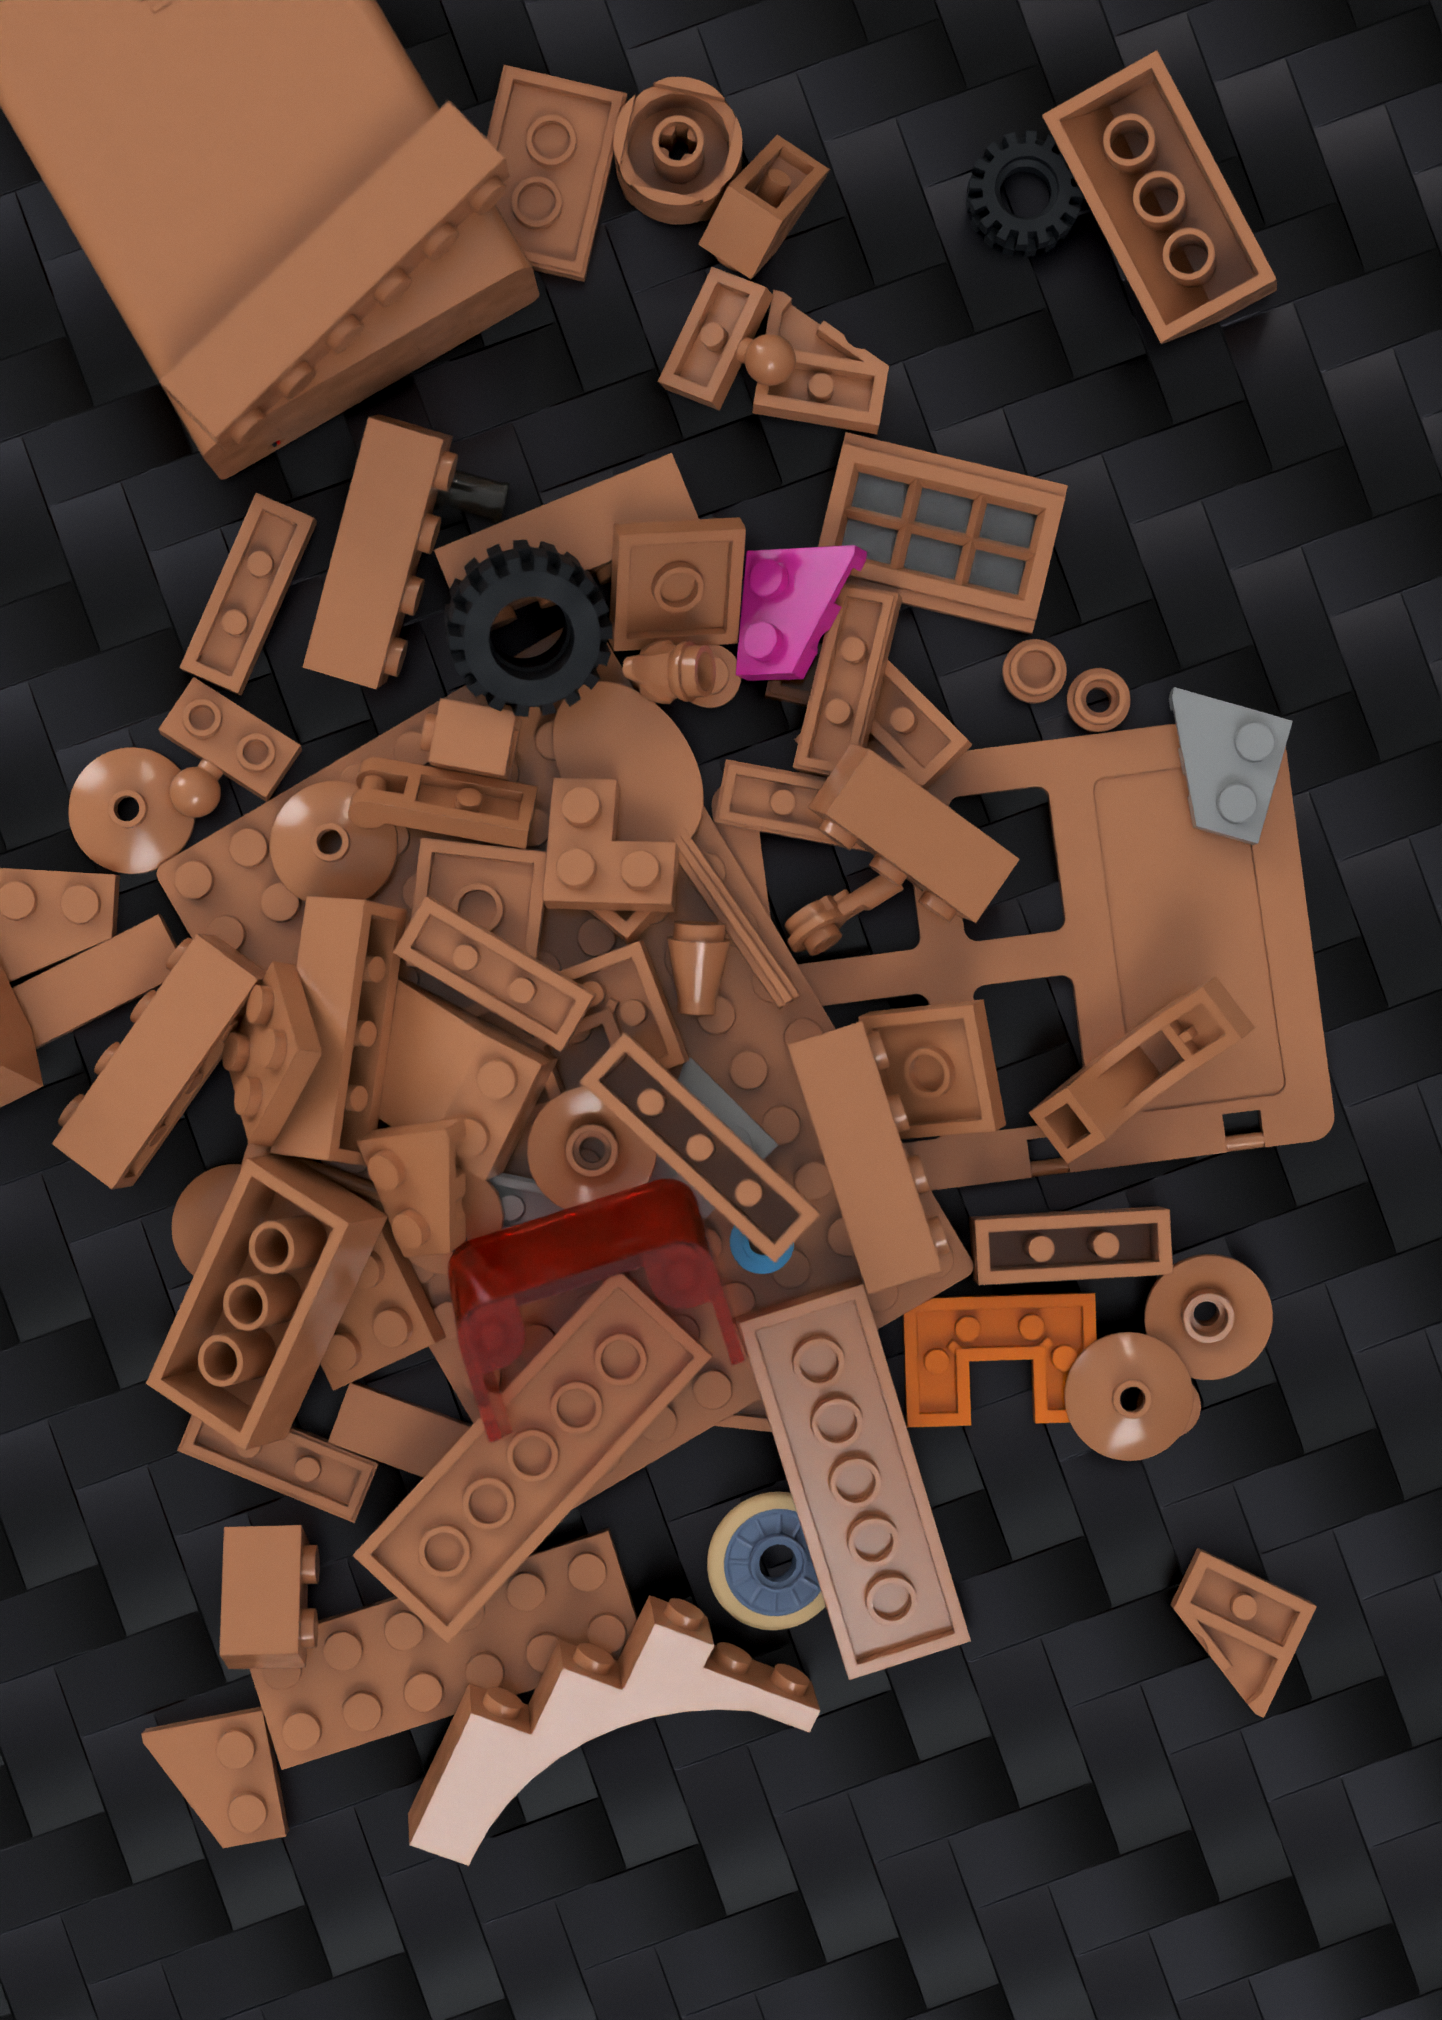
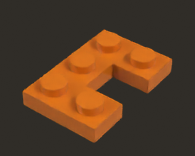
[902,1292,1097,1428]

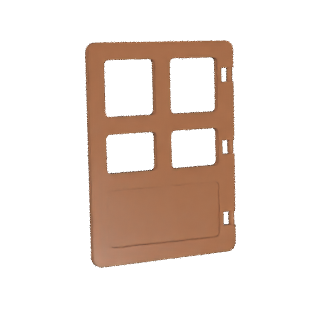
[712,724,1335,1191]

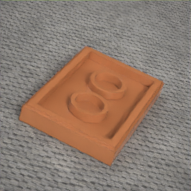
[486,65,628,282]

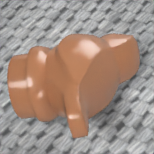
[623,640,716,704]

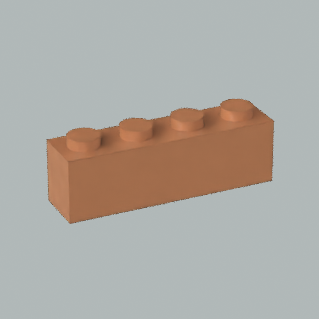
[303,414,458,690]
[434,453,699,631]
[271,896,407,1166]
[52,934,266,1189]
[787,1021,950,1295]
[579,1033,821,1263]

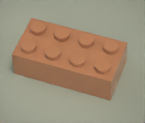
[146,1154,388,1450]

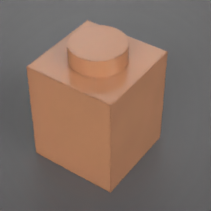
[421,698,522,781]

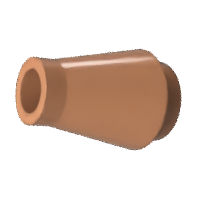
[667,920,731,1015]

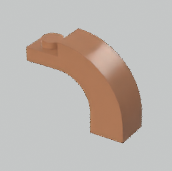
[1029,975,1255,1164]

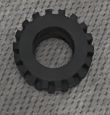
[444,540,613,717]

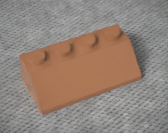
[1042,50,1277,344]

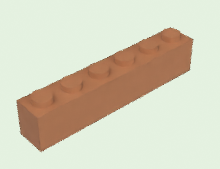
[160,101,509,452]

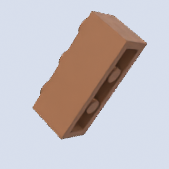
[807,744,1020,923]
[969,1206,1173,1285]

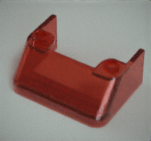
[447,1178,748,1443]

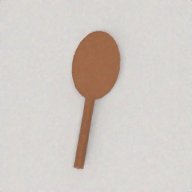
[553,681,800,1009]

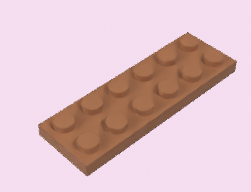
[352,1267,713,1645]
[737,1278,971,1680]
[250,1528,638,1770]

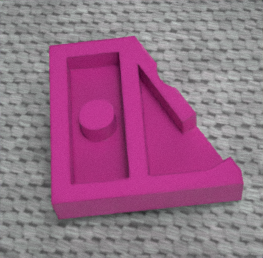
[736,545,867,681]

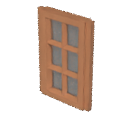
[818,432,1068,635]

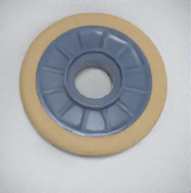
[707,1491,826,1630]

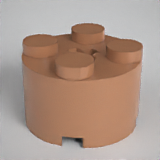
[613,77,743,225]

